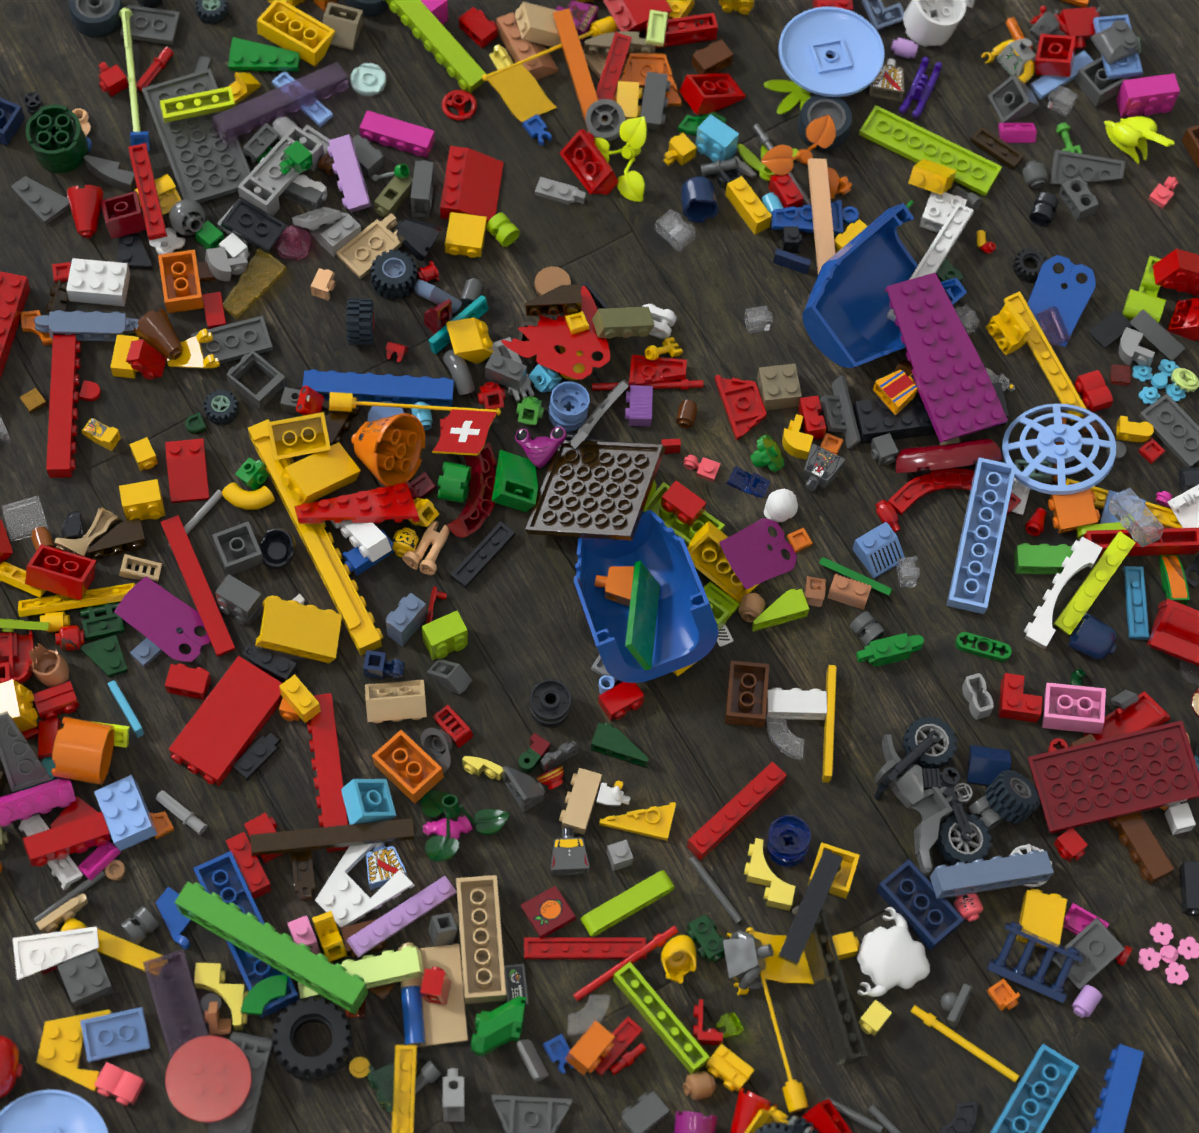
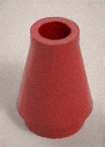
[1025,508,1047,536]

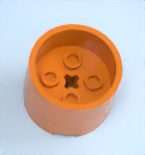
[52,717,115,785]

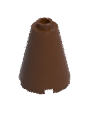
[134,308,183,360]

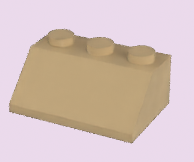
[365,680,427,723]

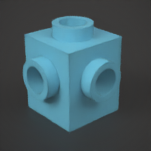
[528,364,562,392]

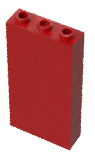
[169,656,283,786]

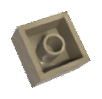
[757,364,802,410]

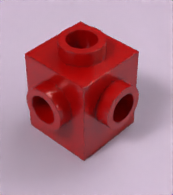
[477,382,506,410]

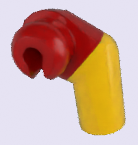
[977,230,996,254]

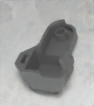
[1030,12,1067,44]

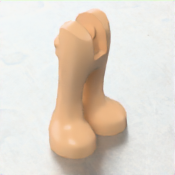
[402,520,450,575]

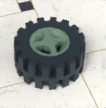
[196,0,228,25]
[204,389,239,425]

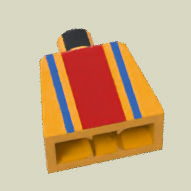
[873,370,918,416]

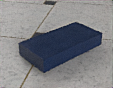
[773,249,811,275]

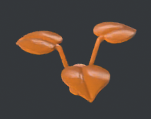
[761,115,839,199]

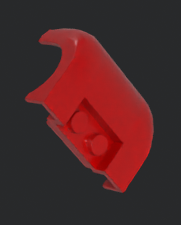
[0,630,35,684]

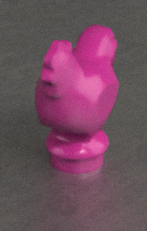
[423,816,472,840]

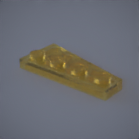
[223,248,287,319]

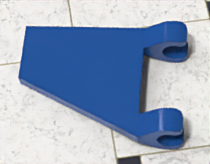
[156,887,192,950]

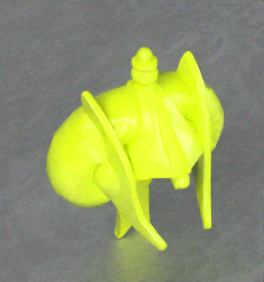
[1104,116,1174,164]

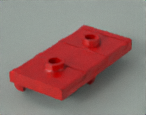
[1083,691,1170,741]

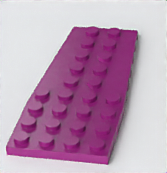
[885,273,1008,443]

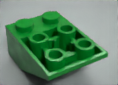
[492,450,538,512]

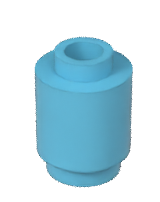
[762,193,784,214]
[411,402,433,431]

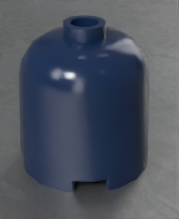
[681,176,719,223]
[1067,613,1117,660]

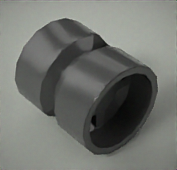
[849,611,886,646]
[967,795,1004,830]
[120,906,160,945]

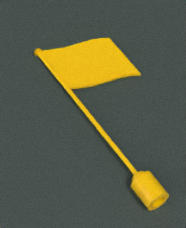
[482,16,617,122]
[746,927,825,1113]

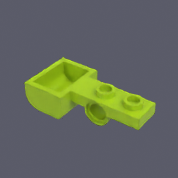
[1122,256,1166,323]

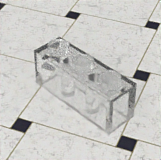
[1108,488,1164,547]

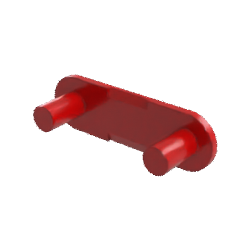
[426,586,447,624]

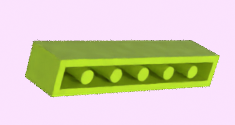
[613,962,709,1074]

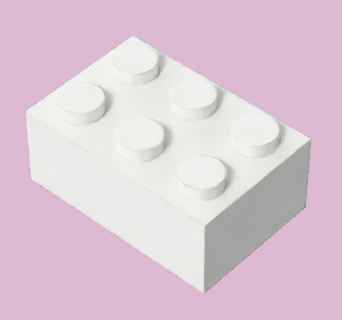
[66,258,130,306]

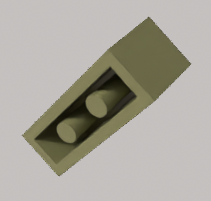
[592,307,654,339]

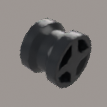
[23,92,43,115]

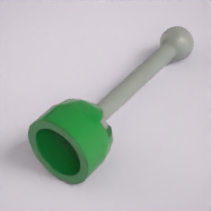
[372,163,410,182]

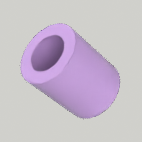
[1072,985,1102,1018]

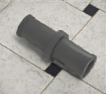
[701,158,739,176]

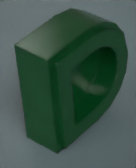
[185,412,207,434]

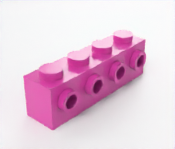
[0,778,76,826]

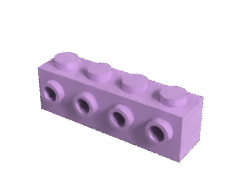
[327,134,372,213]

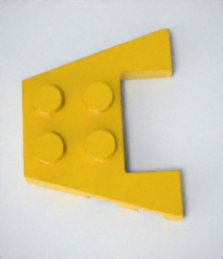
[37,1010,112,1092]

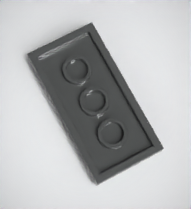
[191,316,273,369]
[1139,394,1199,468]

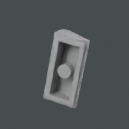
[516,1039,549,1083]

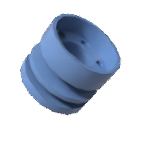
[548,382,590,432]

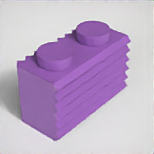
[625,385,653,427]

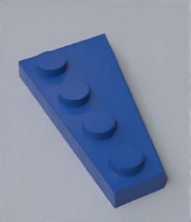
[771,200,843,235]

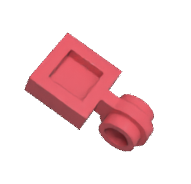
[1148,176,1179,208]
[683,455,721,482]

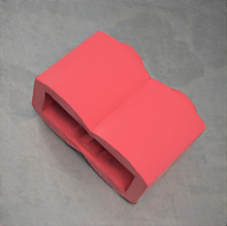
[94,1062,145,1106]

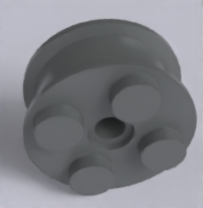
[585,99,626,141]

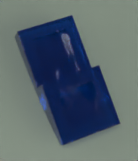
[726,466,771,498]

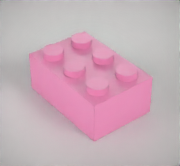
[1042,683,1106,734]

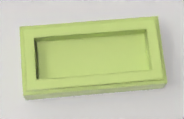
[646,10,668,47]

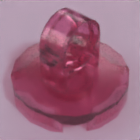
[275,225,311,260]

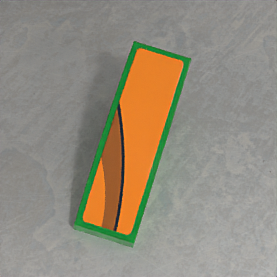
[1159,555,1190,606]

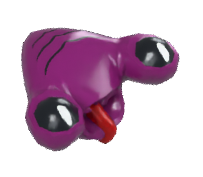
[515,427,567,468]

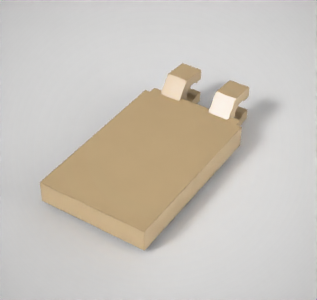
[336,213,402,280]

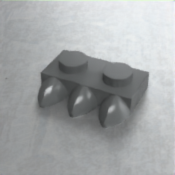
[540,741,578,773]

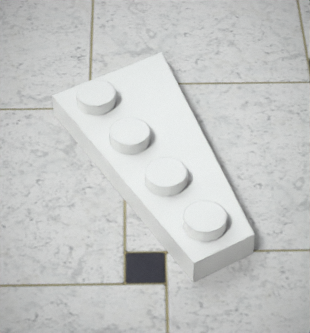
[13,927,99,980]

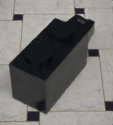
[243,644,298,683]

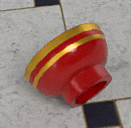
[537,766,564,790]

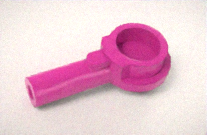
[1155,491,1172,508]

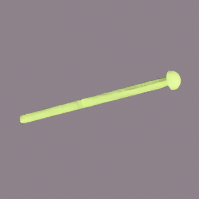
[119,8,141,132]

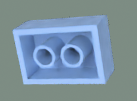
[94,775,157,851]

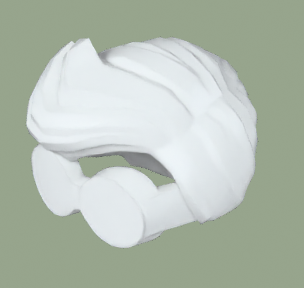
[764,488,798,522]

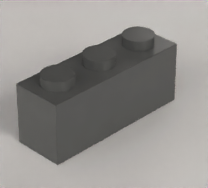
[640,72,671,131]

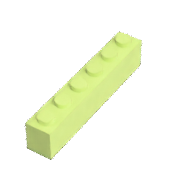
[298,946,424,1001]

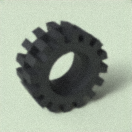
[1013,247,1048,283]

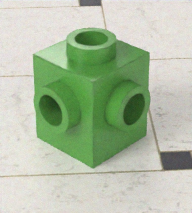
[516,396,544,425]

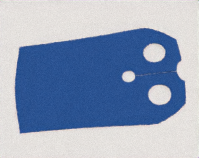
[1027,255,1096,347]

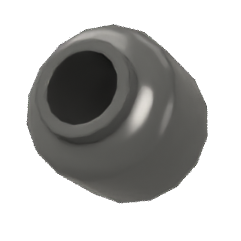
[1022,160,1048,189]

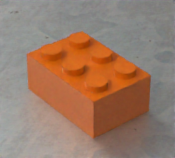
[158,250,204,313]
[372,730,444,803]

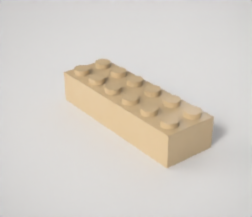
[456,875,506,1004]

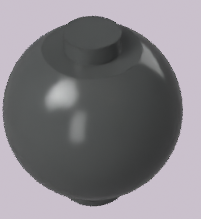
[169,199,206,236]

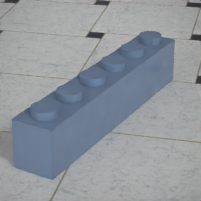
[930,850,1054,899]

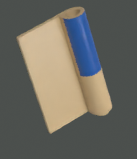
[398,943,468,1047]

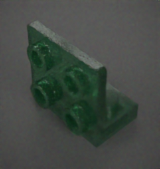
[367,1063,394,1112]

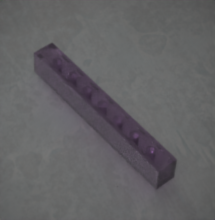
[212,62,348,143]

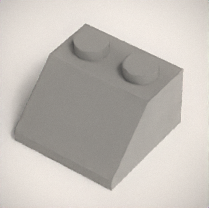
[310,212,361,257]

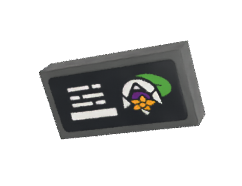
[504,964,528,1006]

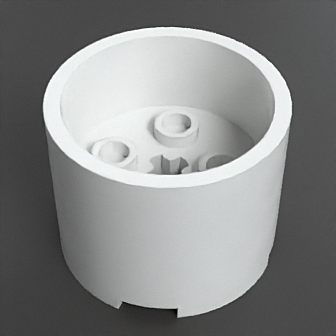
[903,0,966,47]

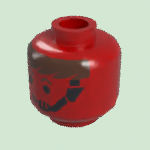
[55,625,84,651]

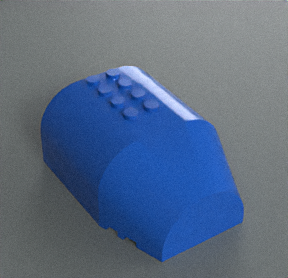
[802,203,967,368]
[574,510,718,683]

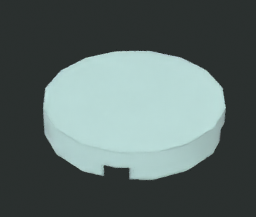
[351,63,386,96]

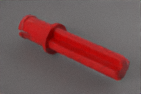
[136,47,174,92]

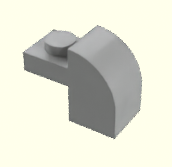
[205,247,248,281]
[1119,327,1155,367]

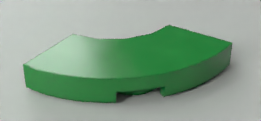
[678,112,727,135]
[240,975,288,1016]

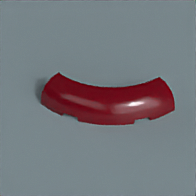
[896,438,1002,473]
[447,443,496,538]

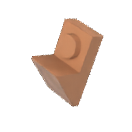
[804,576,826,607]

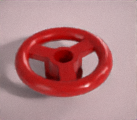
[442,90,477,121]

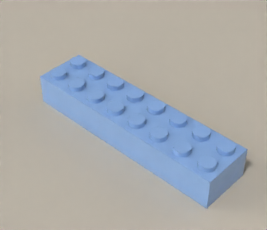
[946,457,1016,614]

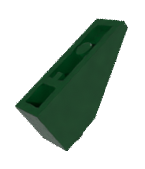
[590,722,649,768]

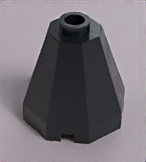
[395,218,442,262]

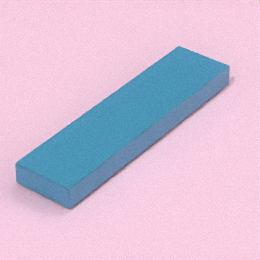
[1123,566,1150,640]

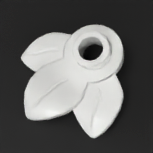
[149,228,185,255]

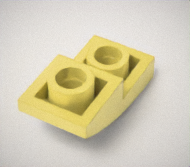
[462,756,503,781]

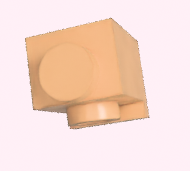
[311,268,335,301]

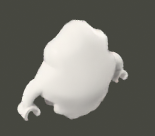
[857,907,930,997]

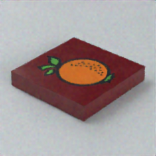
[520,886,576,939]

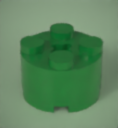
[437,461,471,503]

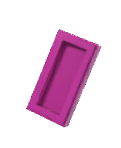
[78,841,121,881]

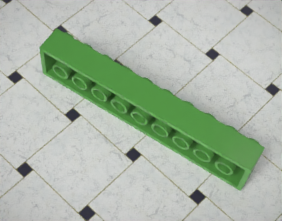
[174,882,368,1015]

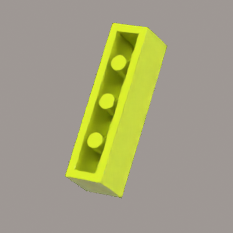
[160,86,235,123]

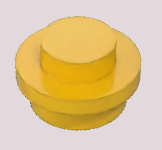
[349,1057,370,1078]

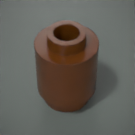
[676,400,698,429]

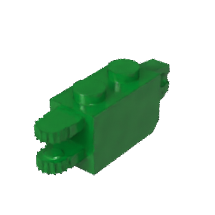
[856,633,924,667]

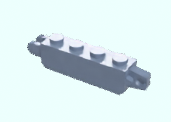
[34,310,139,342]

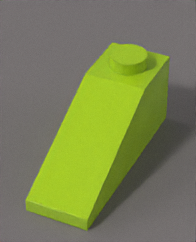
[752,589,809,631]

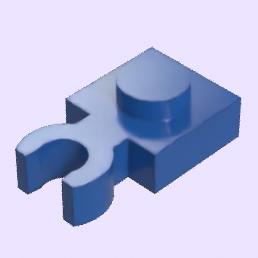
[522,114,552,146]
[542,1034,574,1074]

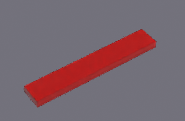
[128,143,167,241]
[524,938,647,959]

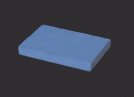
[80,1007,150,1062]

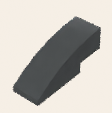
[84,155,136,193]
[1130,309,1185,361]

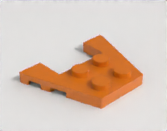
[613,53,681,106]

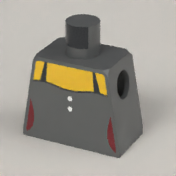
[551,828,589,876]

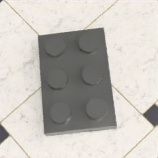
[120,5,180,45]
[1052,918,1126,990]

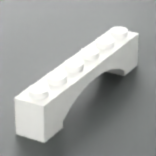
[1024,537,1102,650]

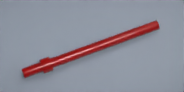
[592,379,703,391]
[573,926,679,1002]

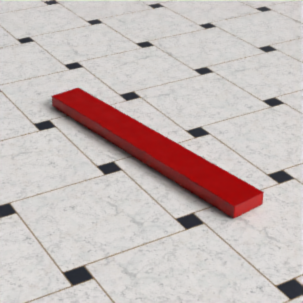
[161,515,235,657]

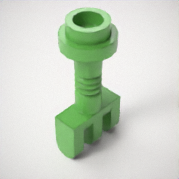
[1056,123,1082,154]

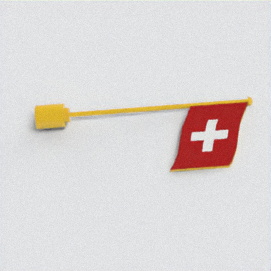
[329,392,501,456]

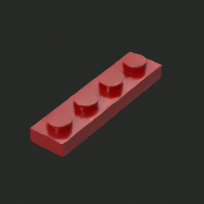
[596,32,632,100]

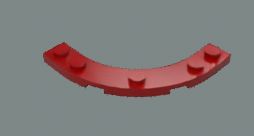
[888,468,1021,515]

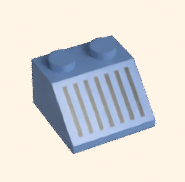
[852,522,905,578]

